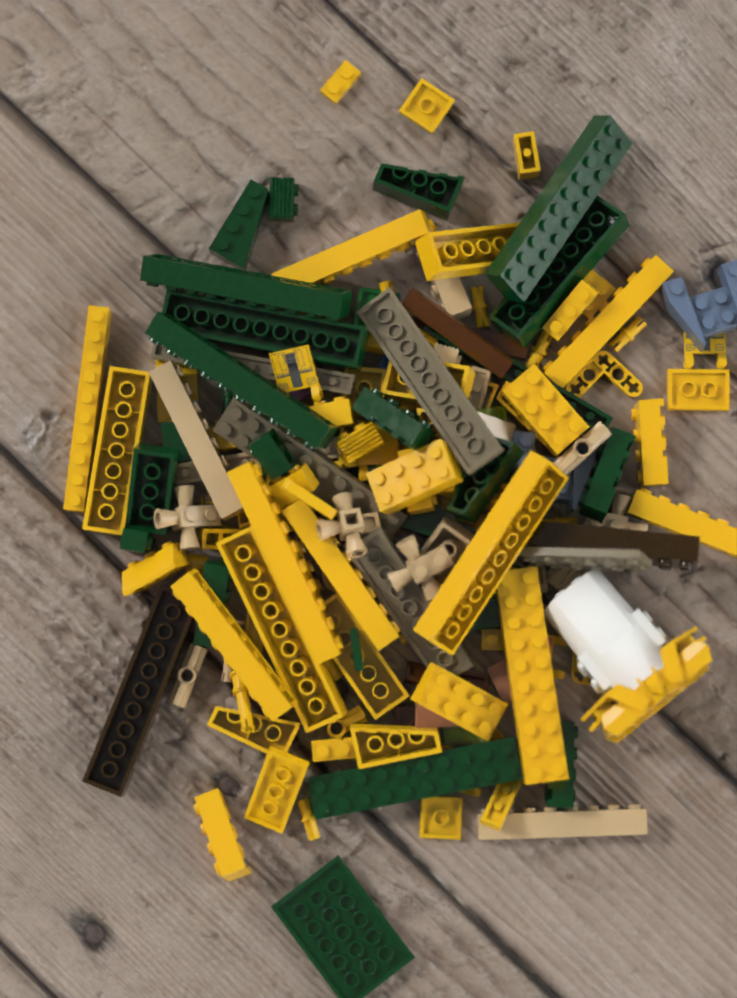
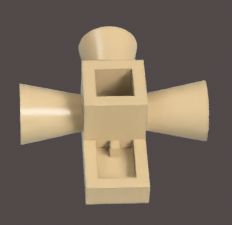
[154,485,221,551]
[316,492,381,558]
[583,493,648,531]
[387,535,454,601]

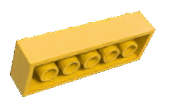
[415,222,520,281]
[324,592,409,720]

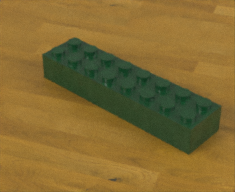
[488,195,630,348]

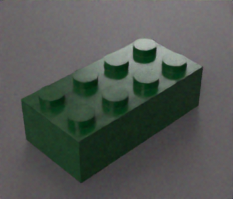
[125,443,180,535]

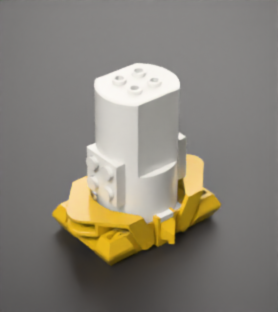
[544,570,712,744]

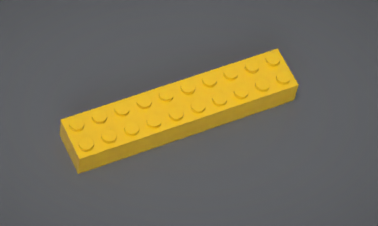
[413,451,569,656]
[216,526,348,733]
[495,566,569,785]

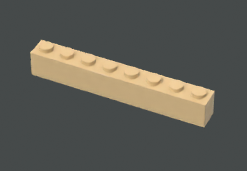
[149,360,244,521]
[477,804,648,840]

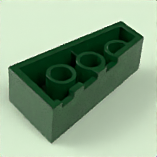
[372,163,465,221]
[351,387,437,450]
[578,427,636,523]
[193,556,233,648]
[544,721,578,808]

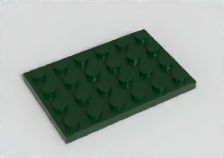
[271,855,415,998]

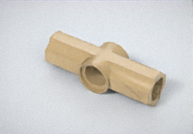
[553,421,612,475]
[168,643,208,708]

